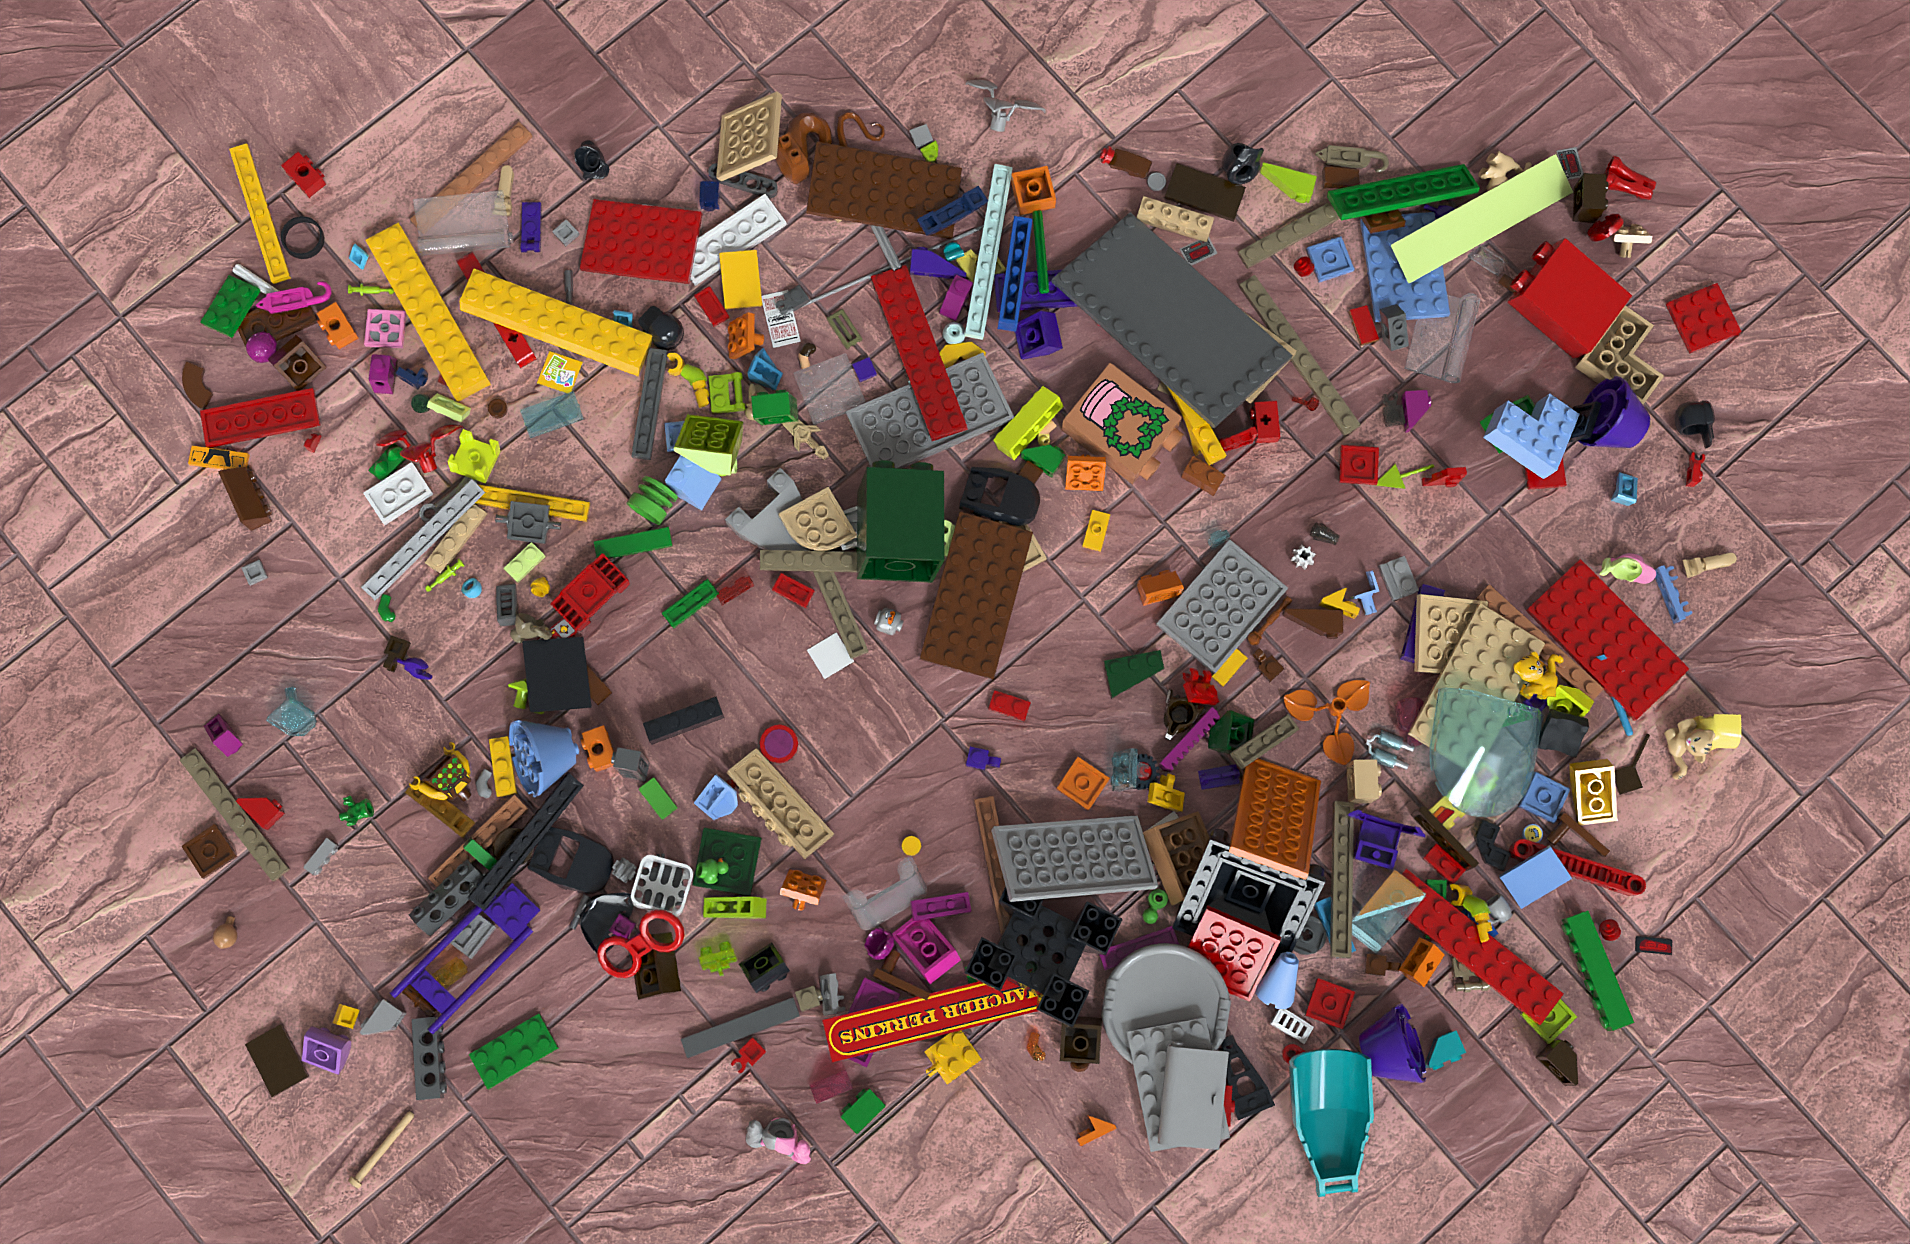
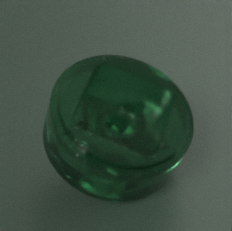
[411,394,430,413]

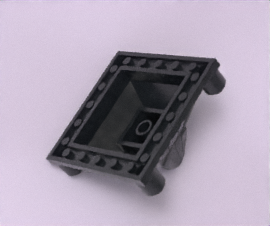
[1172,829,1326,966]

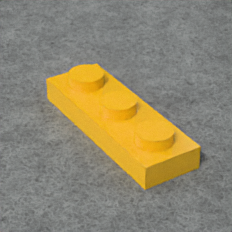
[489,736,517,797]

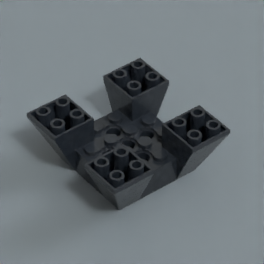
[964,886,1123,1028]

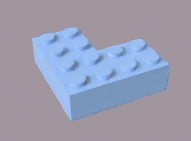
[1483,394,1579,479]

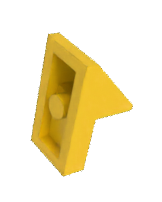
[1318,588,1360,619]

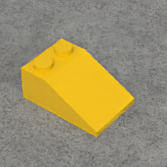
[1569,759,1617,825]

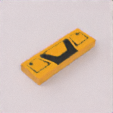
[188,446,250,470]

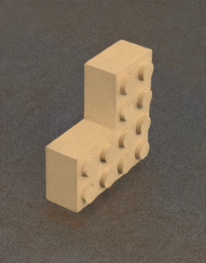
[1575,305,1664,404]

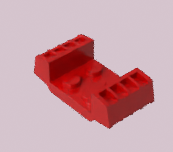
[550,553,630,631]

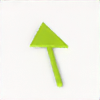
[1375,463,1434,489]

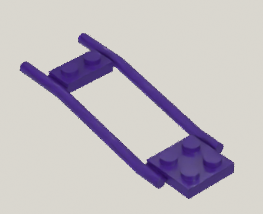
[390,883,540,1034]

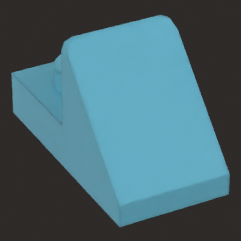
[1611,472,1638,506]

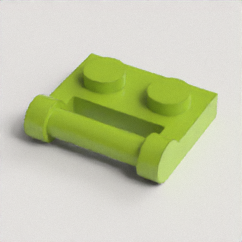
[709,372,746,414]

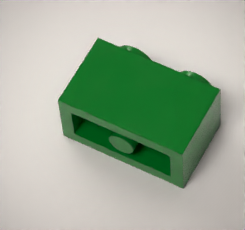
[841,1088,886,1134]

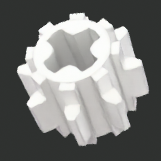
[1291,545,1316,570]

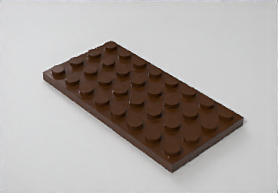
[806,142,962,239]
[919,512,1033,680]

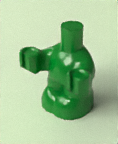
[339,796,374,826]

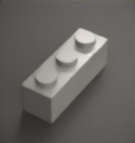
[303,838,339,876]

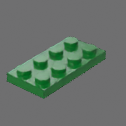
[469,1014,559,1090]

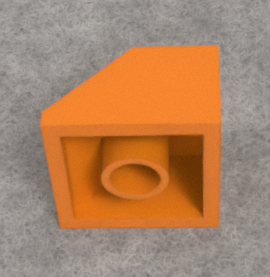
[1137,570,1184,606]

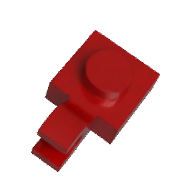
[1686,452,1705,487]

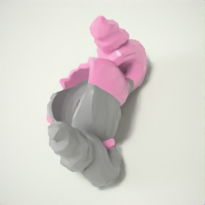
[745,1118,811,1164]

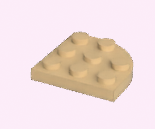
[778,487,857,551]

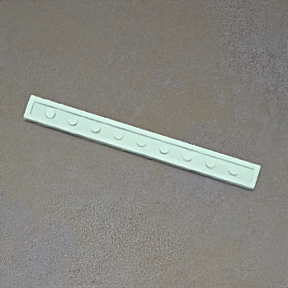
[964,164,1013,340]

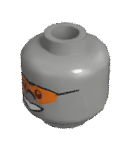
[874,607,904,635]

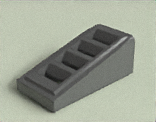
[496,584,519,626]

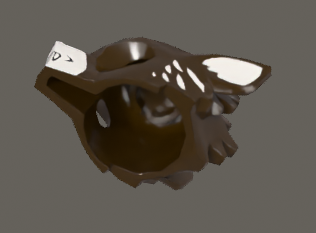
[1163,688,1207,740]

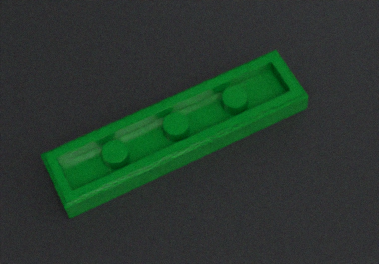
[594,527,673,559]

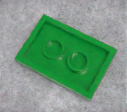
[200,275,261,338]

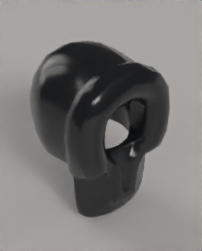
[1222,143,1264,184]
[638,306,684,350]
[1674,400,1715,449]

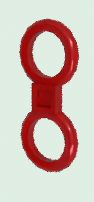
[597,909,685,978]

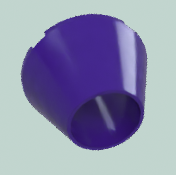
[1578,376,1650,448]
[1359,1004,1426,1083]

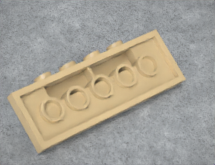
[727,748,834,859]

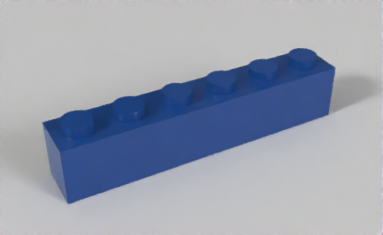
[997,216,1033,332]

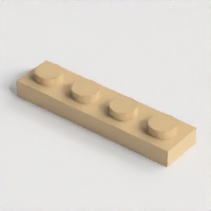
[425,504,487,574]

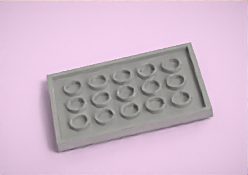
[1156,539,1288,674]
[1127,1017,1230,1152]

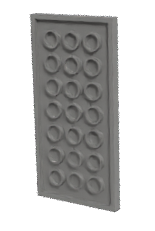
[846,353,1014,469]
[991,815,1158,902]

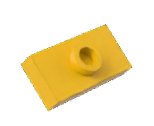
[1082,510,1111,552]

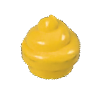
[531,577,550,597]

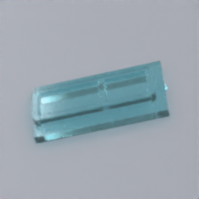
[520,391,584,438]

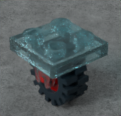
[1111,748,1160,792]

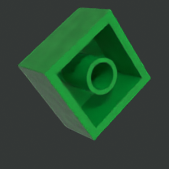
[751,390,798,426]

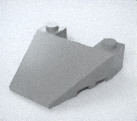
[725,468,809,551]

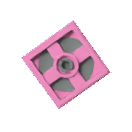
[364,309,407,348]

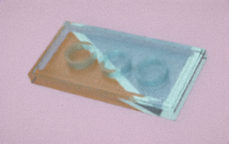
[1352,869,1426,954]

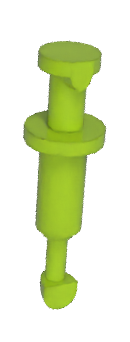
[348,283,394,296]
[425,558,465,592]

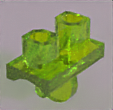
[699,941,737,976]

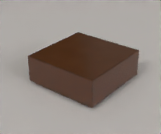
[1018,461,1044,485]

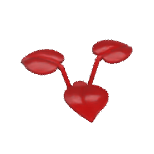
[375,424,464,473]

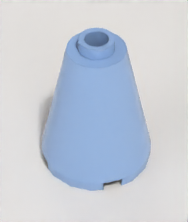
[1255,952,1299,1009]

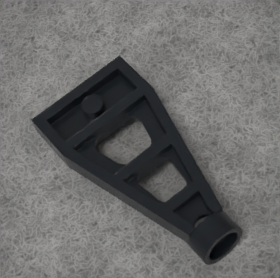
[1220,1035,1275,1120]

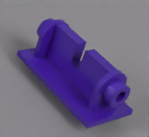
[1198,764,1240,790]

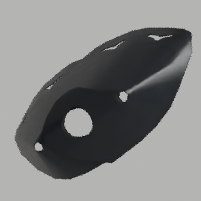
[579,892,634,953]

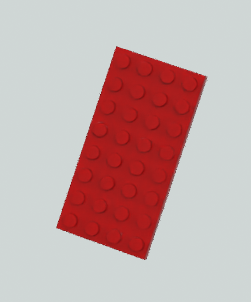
[1526,559,1689,721]

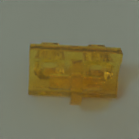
[432,956,468,989]

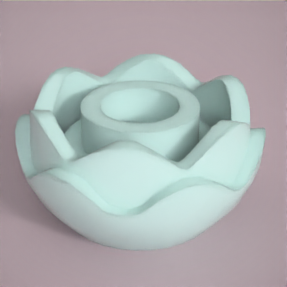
[942,322,965,344]

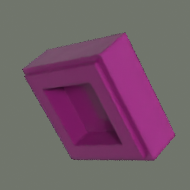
[609,913,637,939]

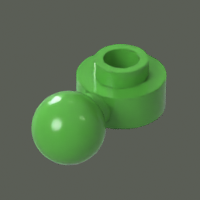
[1142,889,1168,924]

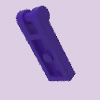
[521,202,542,253]

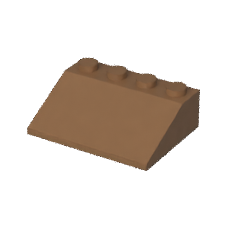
[1143,811,1209,906]

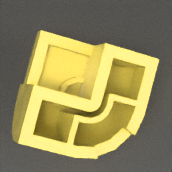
[1693,714,1741,751]

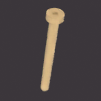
[348,1111,414,1189]

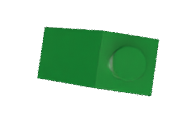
[1020,445,1065,478]

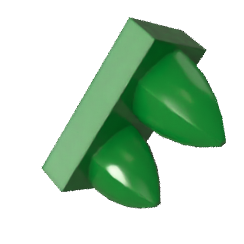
[368,443,406,481]

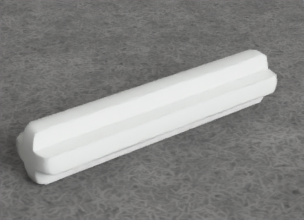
[232,264,279,294]

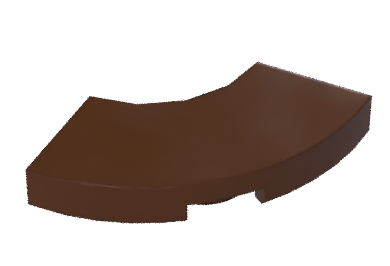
[182,361,213,410]

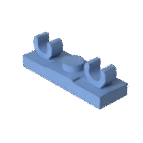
[1655,565,1692,624]

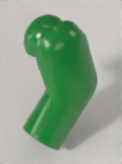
[378,594,396,622]

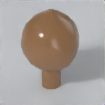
[213,916,238,949]

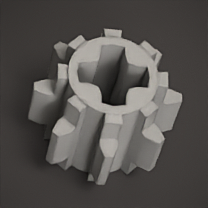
[612,857,637,883]

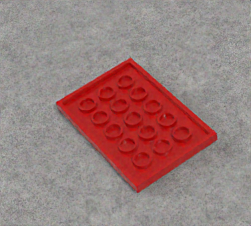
[580,199,703,284]

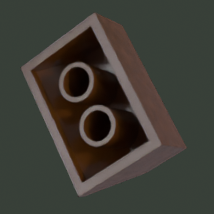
[218,467,272,531]

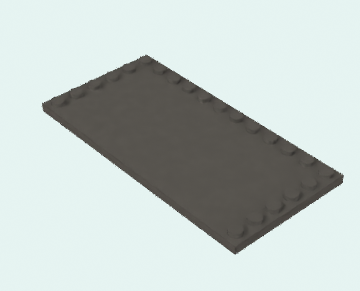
[1052,212,1293,428]

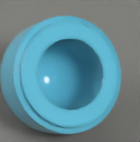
[461,578,482,598]

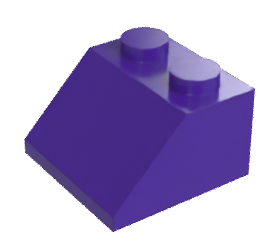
[1015,311,1063,360]

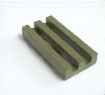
[827,309,862,350]

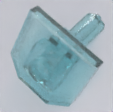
[266,687,317,736]

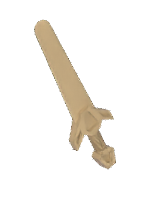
[754,384,829,460]

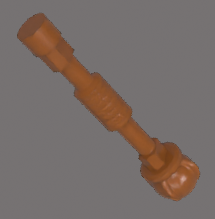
[1248,596,1292,645]

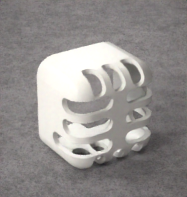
[631,855,693,917]

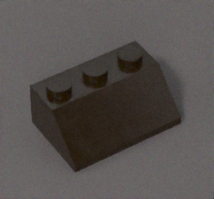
[631,932,681,1000]

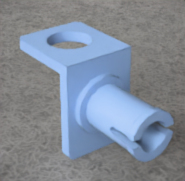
[1350,570,1379,615]

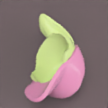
[1600,553,1656,584]

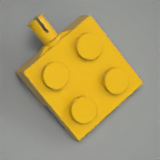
[924,1030,982,1084]

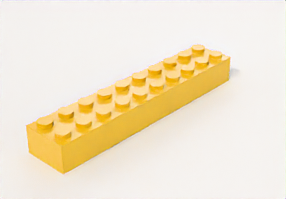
[366,222,491,402]
[459,269,652,376]

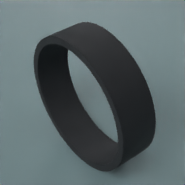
[281,216,325,259]

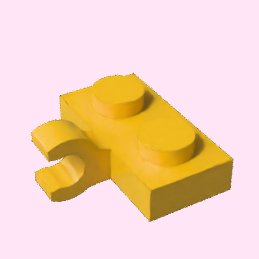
[1147,773,1185,812]

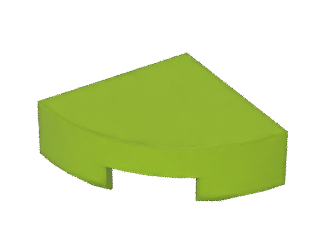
[920,140,938,163]

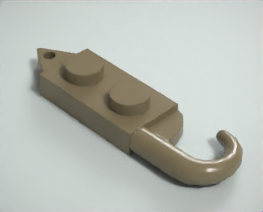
[1315,145,1389,172]

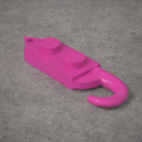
[256,281,332,314]

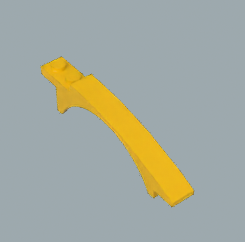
[1167,387,1227,465]

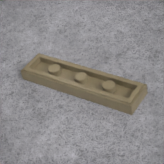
[1230,714,1300,770]

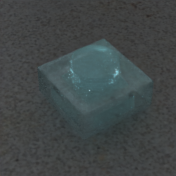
[1208,529,1230,549]

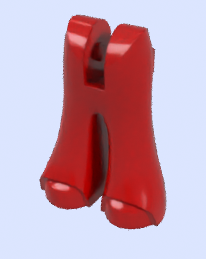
[1604,156,1657,200]

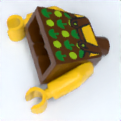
[409,742,471,802]

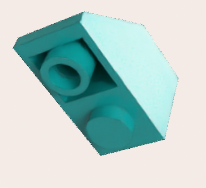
[1425,1030,1466,1070]

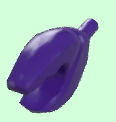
[1424,204,1455,219]
[397,657,433,680]

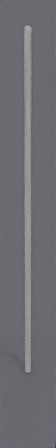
[786,225,983,314]

